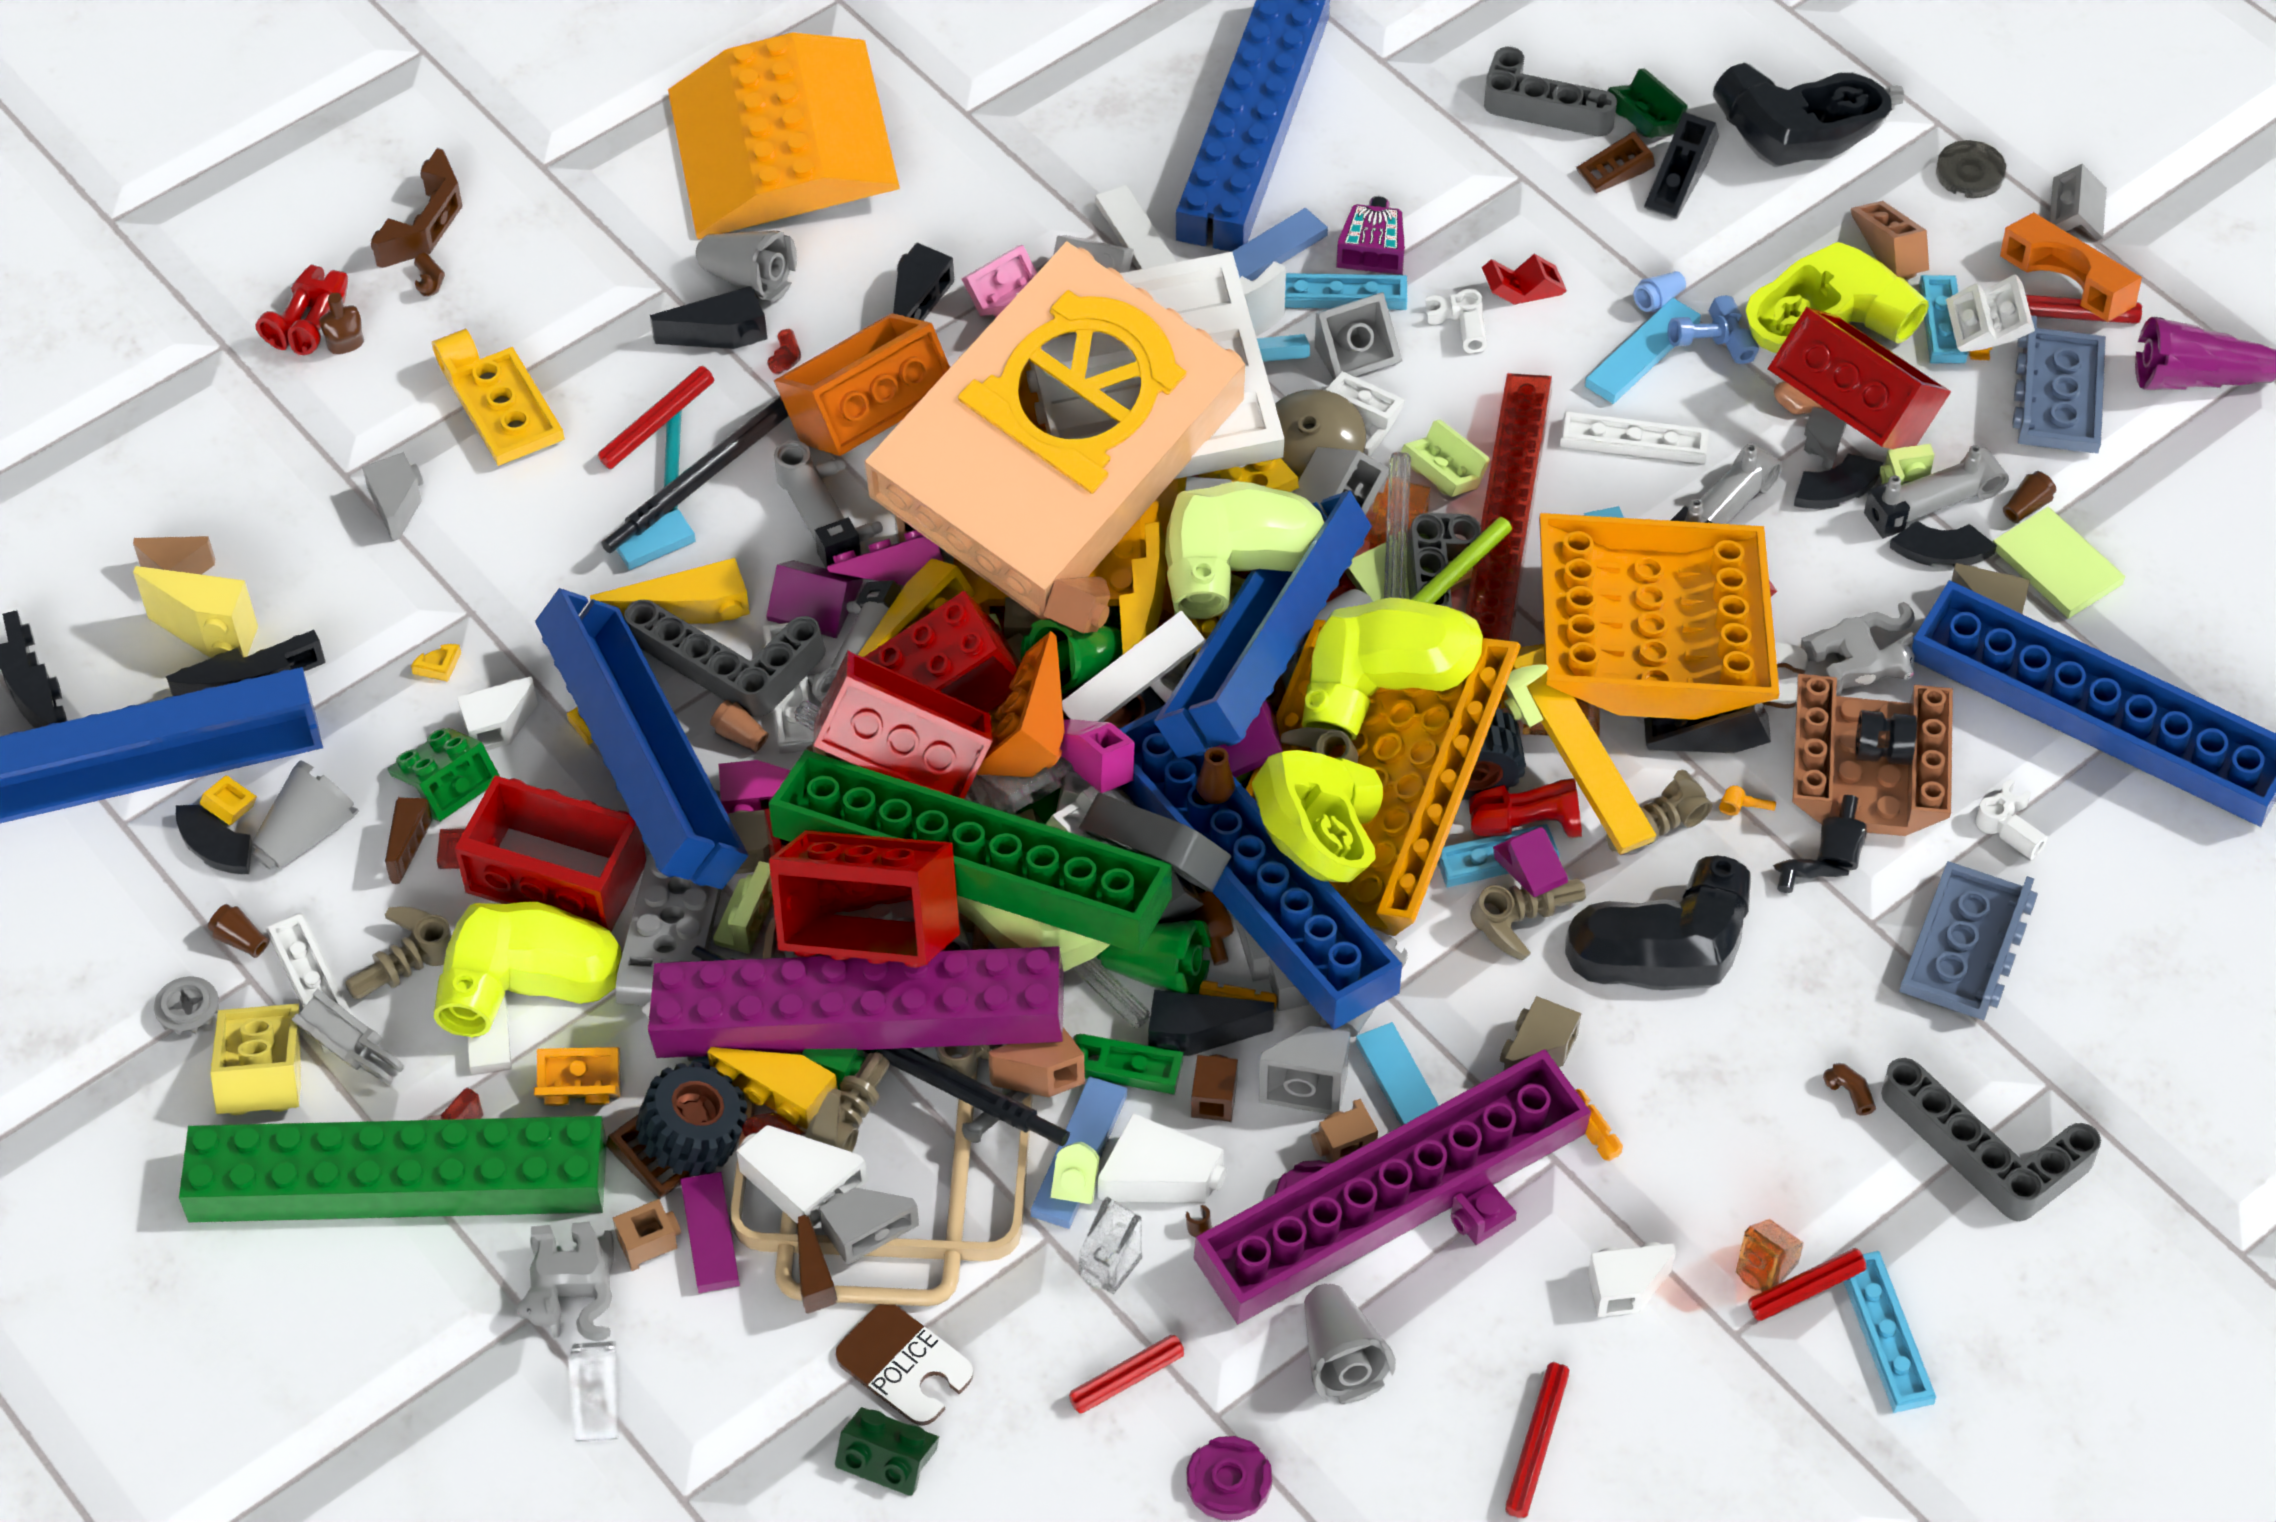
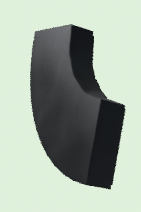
[1794,453,1884,509]
[1889,521,1997,567]
[175,805,252,874]

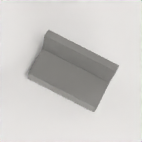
[2050,164,2107,241]

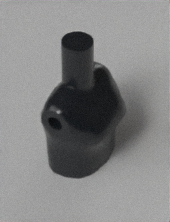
[1817,795,1867,870]

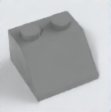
[1259,1025,1350,1115]

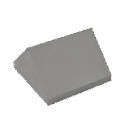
[1314,292,1402,380]

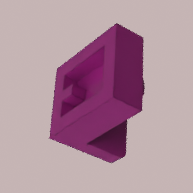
[1450,1183,1517,1245]

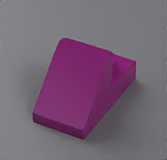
[1493,827,1568,897]

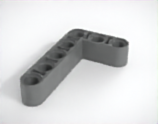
[624,600,826,717]
[1881,1058,2101,1221]

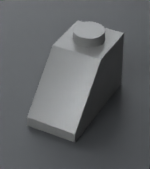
[362,452,424,541]
[819,1187,919,1265]

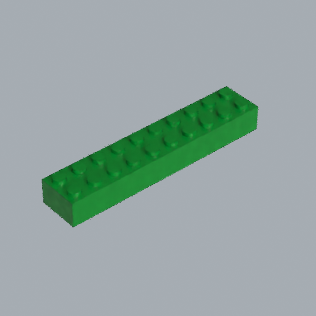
[769,750,1172,954]
[179,1116,607,1223]

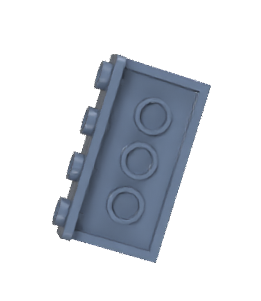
[2012,315,2106,454]
[1899,861,2038,1021]

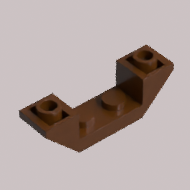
[371,148,463,268]

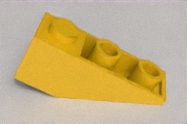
[707,1047,837,1130]

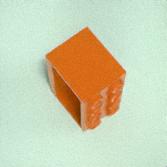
[774,313,950,456]

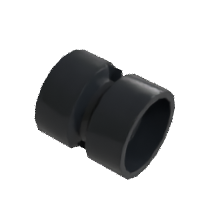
[1855,710,1917,765]

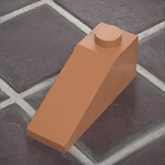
[1851,201,1929,279]
[1043,577,1110,633]

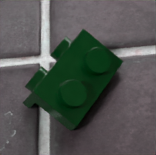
[1607,68,1688,138]
[835,1407,940,1496]

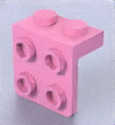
[961,245,1037,318]

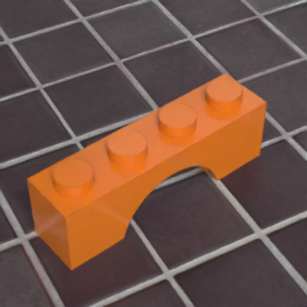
[2000,212,2142,322]

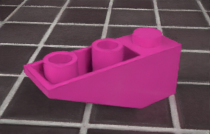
[827,530,944,586]
[1059,719,1134,793]
[718,760,791,814]

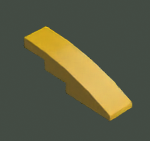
[1119,522,1167,654]

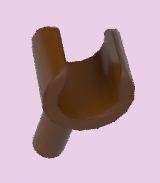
[1186,1205,1212,1238]

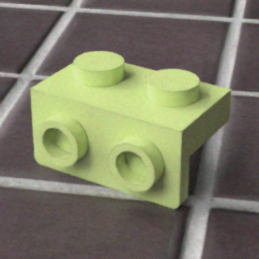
[1399,419,1490,497]

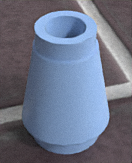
[1634,271,1686,312]

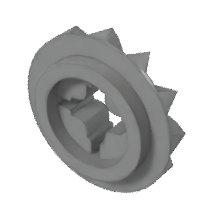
[154,976,219,1036]

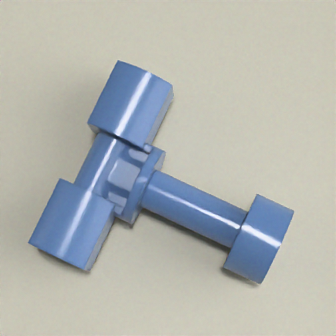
[1667,295,1760,364]

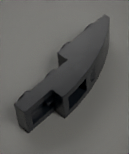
[0,610,67,728]
[166,630,326,696]

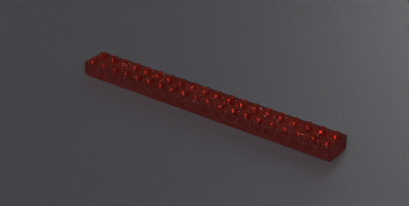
[1465,373,1552,709]

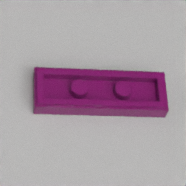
[681,1172,740,1293]

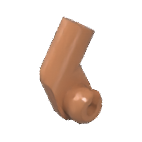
[1774,382,1826,415]

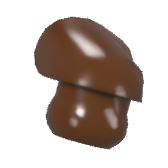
[414,252,445,297]
[1823,1063,1876,1116]

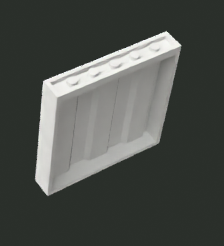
[1016,252,1284,479]

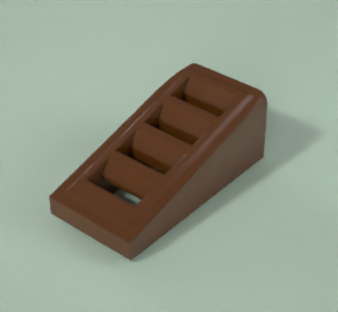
[1576,131,1655,193]
[385,797,432,884]
[606,1114,691,1200]
[797,1214,838,1313]

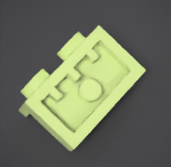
[713,861,773,954]

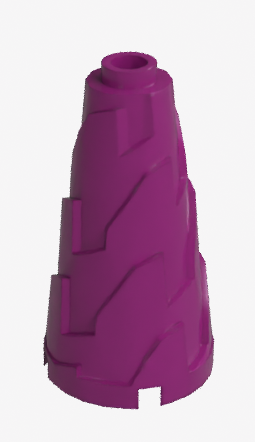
[2135,317,2276,390]

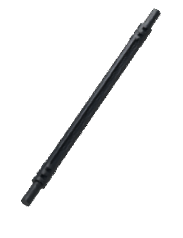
[601,396,789,553]
[691,945,1070,1147]

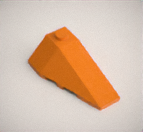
[977,631,1065,777]

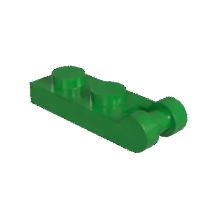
[1073,1034,1183,1095]

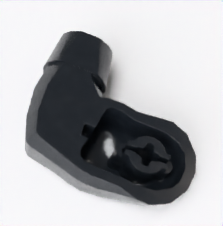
[1713,62,1892,167]
[1565,855,1751,990]

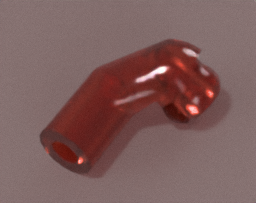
[767,329,802,374]
[742,1112,806,1137]

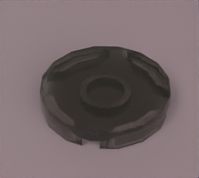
[1936,140,2007,198]

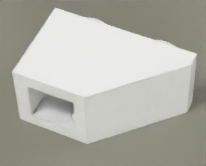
[457,676,538,751]
[1588,1242,1676,1318]

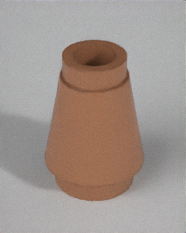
[710,700,769,752]

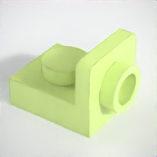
[1880,444,1934,485]

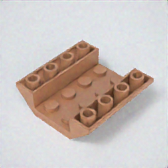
[1792,674,1953,836]

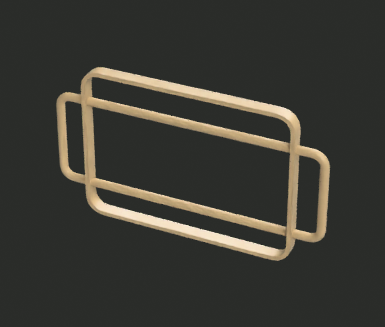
[731,913,1033,1306]

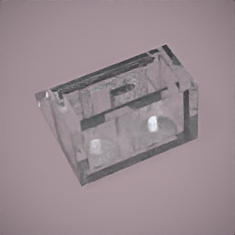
[967,756,1074,815]

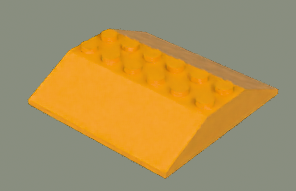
[668,32,900,240]
[1539,513,1780,720]

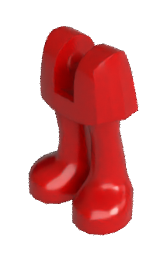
[255,264,348,355]
[1468,778,1582,838]

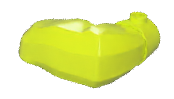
[1746,242,1929,353]
[1302,597,1483,741]
[1252,750,1383,882]
[433,902,622,1037]

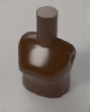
[319,293,364,354]
[1186,891,1234,966]

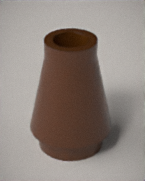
[2003,471,2057,523]
[1195,747,1235,804]
[208,904,269,958]

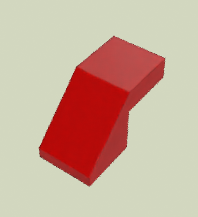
[1481,254,1567,305]

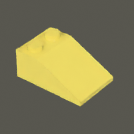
[133,566,258,658]
[210,1003,301,1115]

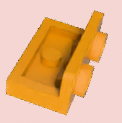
[534,1047,620,1106]

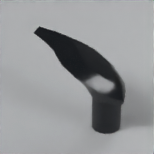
[1773,859,1849,893]

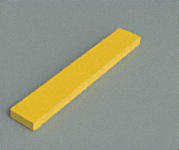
[1511,647,1657,855]

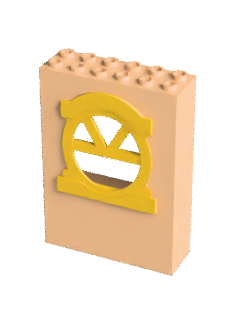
[865,241,1245,620]

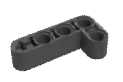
[1484,46,1617,136]
[1404,513,1481,608]
[1079,793,1231,892]

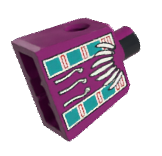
[1336,196,1405,275]

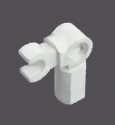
[1425,289,1487,353]
[1975,779,2048,860]

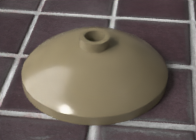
[1275,389,1366,481]

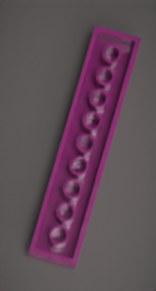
[648,946,1064,1058]
[1193,1049,1591,1325]

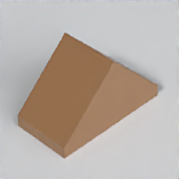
[133,536,215,575]

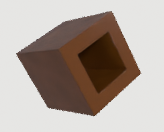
[1191,1054,1238,1122]

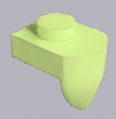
[1504,664,1549,727]
[1050,1142,1099,1204]

